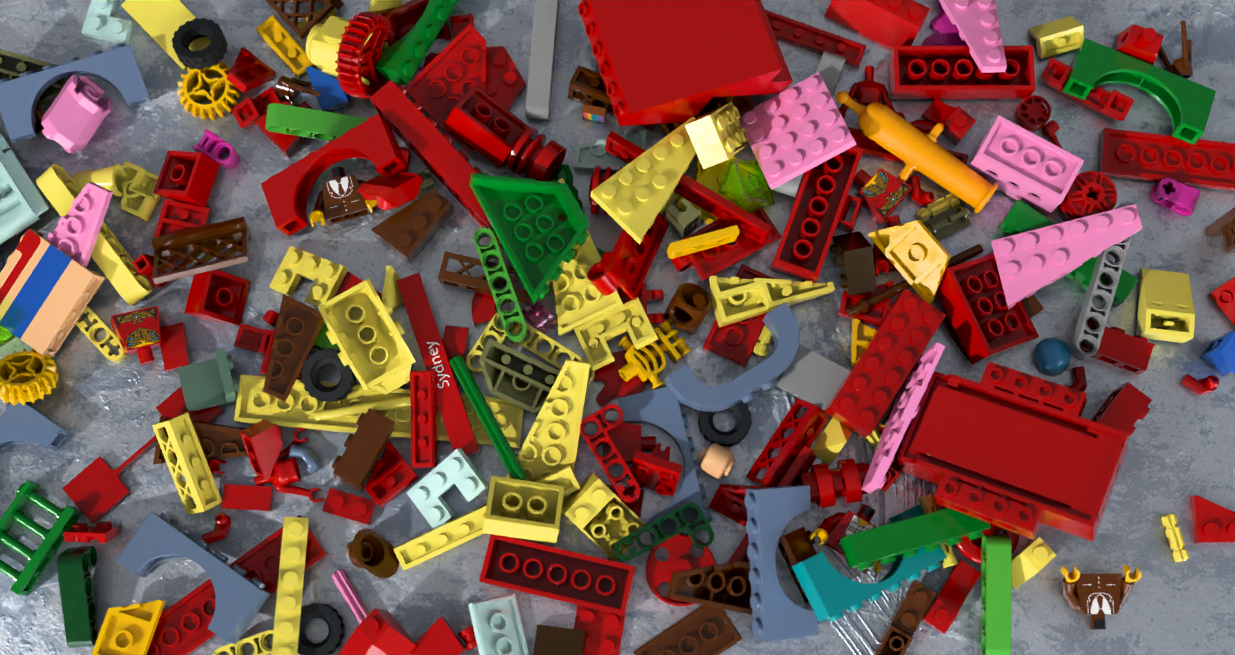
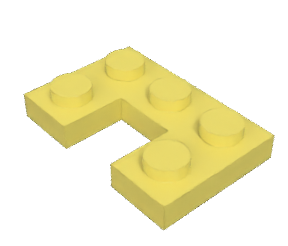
[269,246,348,308]
[574,297,658,371]

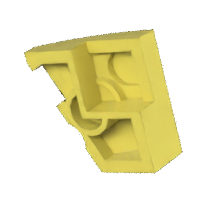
[121,161,162,223]

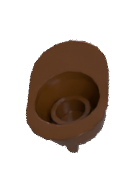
[346,529,399,578]

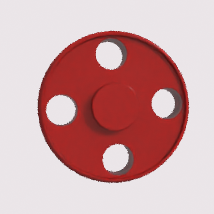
[645,534,716,607]

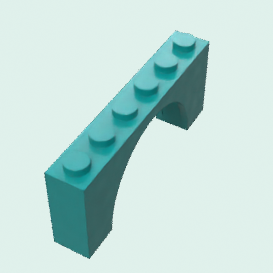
[792,505,947,623]

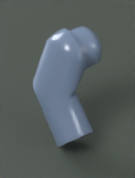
[289,444,321,473]

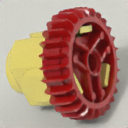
[306,11,397,99]

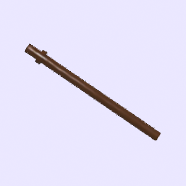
[846,244,983,317]

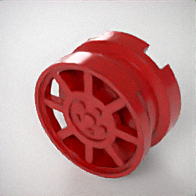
[1014,95,1051,132]

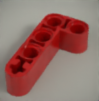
[580,404,640,504]

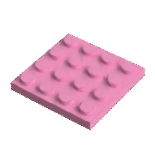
[739,72,857,190]

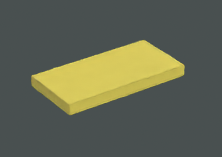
[121,0,211,72]

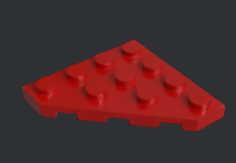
[404,24,486,156]

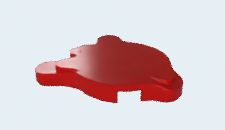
[594,350,651,407]

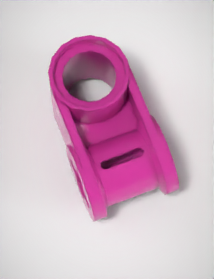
[192,129,240,169]
[1149,178,1200,216]

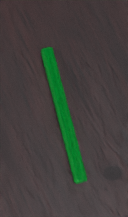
[449,355,527,480]

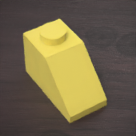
[1011,536,1057,589]

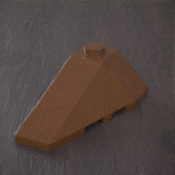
[667,561,753,615]

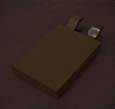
[533,624,587,655]

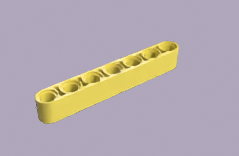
[36,164,153,306]

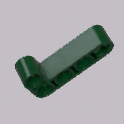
[614,503,714,562]
[57,546,98,648]

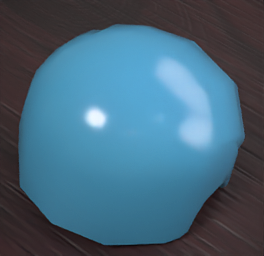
[1034,337,1072,376]

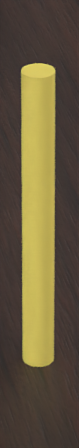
[315,396,411,421]

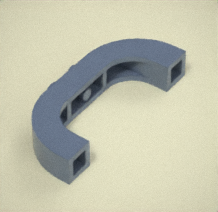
[664,302,800,412]

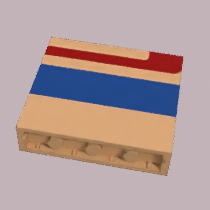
[0,229,105,356]

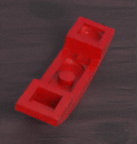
[1040,57,1135,121]

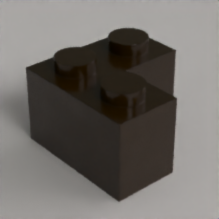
[830,231,877,296]

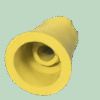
[72,164,126,197]

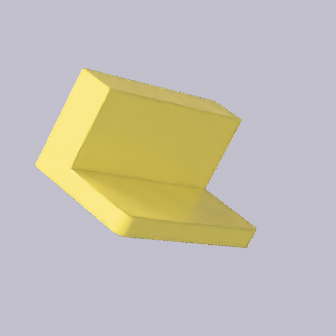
[1029,16,1084,59]

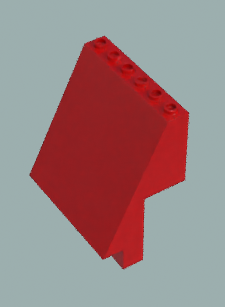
[578,0,793,126]

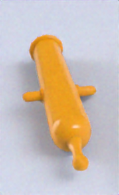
[836,90,998,214]

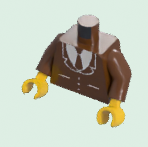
[309,167,377,227]
[1061,565,1141,629]

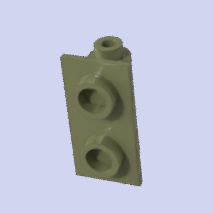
[923,204,971,241]

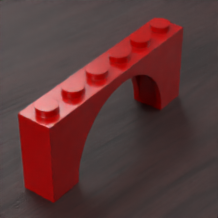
[261,113,407,236]

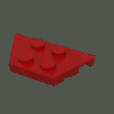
[486,46,526,110]

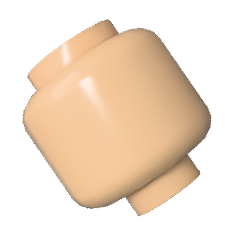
[698,443,736,479]

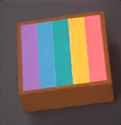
[582,104,607,124]

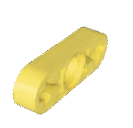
[75,307,128,362]

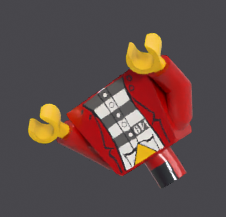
[809,504,881,578]

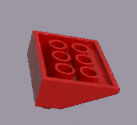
[937,253,1039,365]

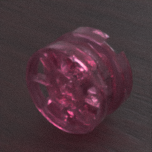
[522,300,558,334]

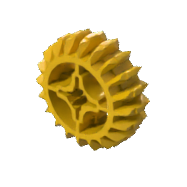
[177,61,240,121]
[0,348,59,406]

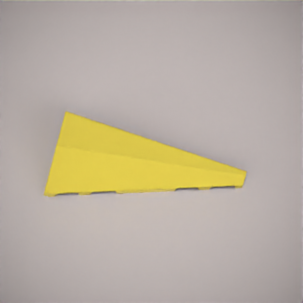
[709,276,835,328]

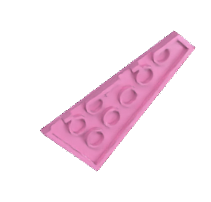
[938,0,1007,73]
[45,182,113,268]
[991,204,1142,309]
[861,342,945,494]

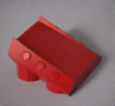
[357,172,423,210]

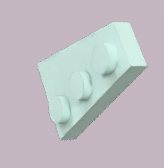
[574,129,647,173]

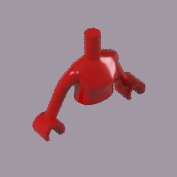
[838,66,906,119]
[254,428,324,503]

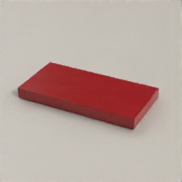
[702,264,774,368]

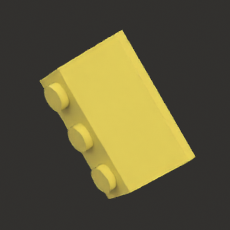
[482,475,565,544]

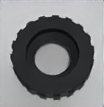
[172,18,228,70]
[301,349,357,402]
[698,401,752,447]
[298,603,345,655]

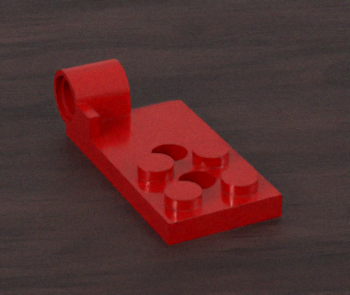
[666,198,781,281]
[587,212,669,300]

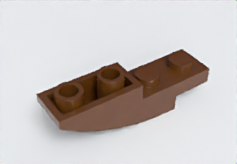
[873,580,937,655]

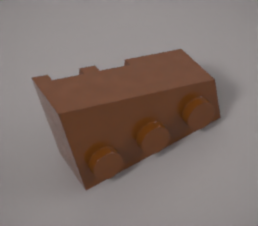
[371,189,455,264]
[332,408,396,492]

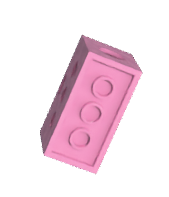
[968,116,1084,216]

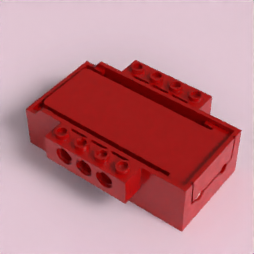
[897,361,1129,542]

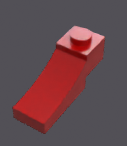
[922,559,981,634]

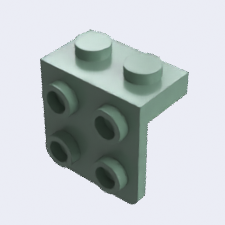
[178,348,239,411]

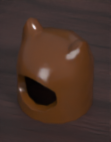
[664,283,712,335]

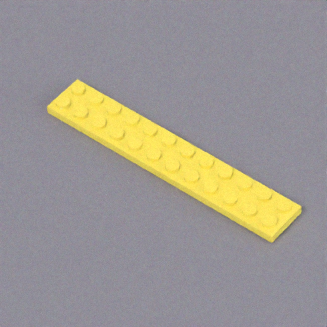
[234,374,524,449]

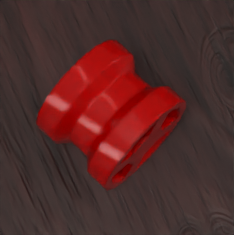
[458,625,477,651]

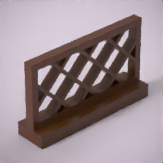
[266,0,345,39]
[152,216,251,284]

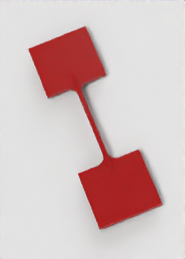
[62,387,223,524]
[574,484,645,655]

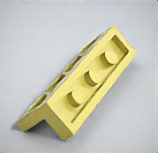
[152,413,222,515]

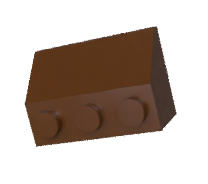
[777,527,820,608]

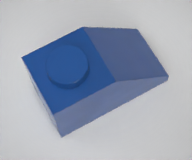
[306,66,352,112]
[1199,331,1235,376]

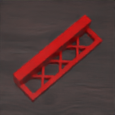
[746,398,829,487]

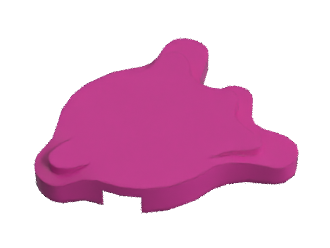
[922,2,968,46]

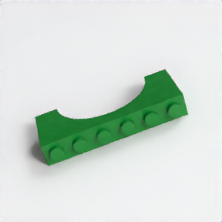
[1063,38,1216,145]

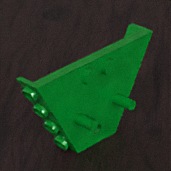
[469,173,589,304]

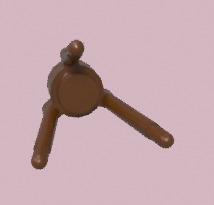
[1158,20,1193,79]
[276,76,321,107]

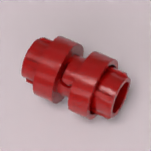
[799,458,869,508]

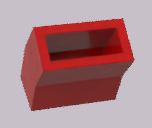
[837,195,863,233]

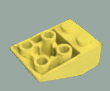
[685,102,749,169]
[1136,268,1195,343]
[562,473,646,562]

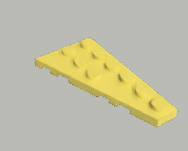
[590,116,697,244]
[552,178,623,336]
[506,360,590,502]

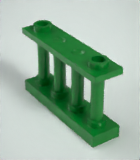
[0,480,83,595]

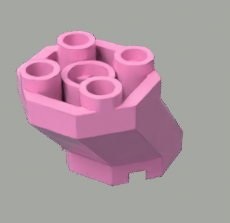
[41,74,112,154]

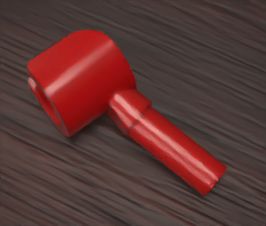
[1042,120,1063,149]
[263,310,279,326]
[207,459,227,474]

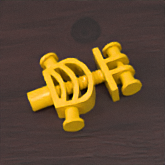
[617,320,693,390]

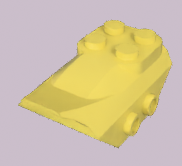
[318,278,416,395]

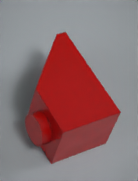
[240,419,283,480]

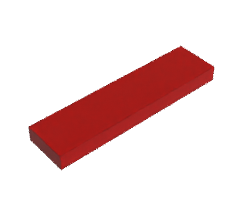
[410,370,437,468]

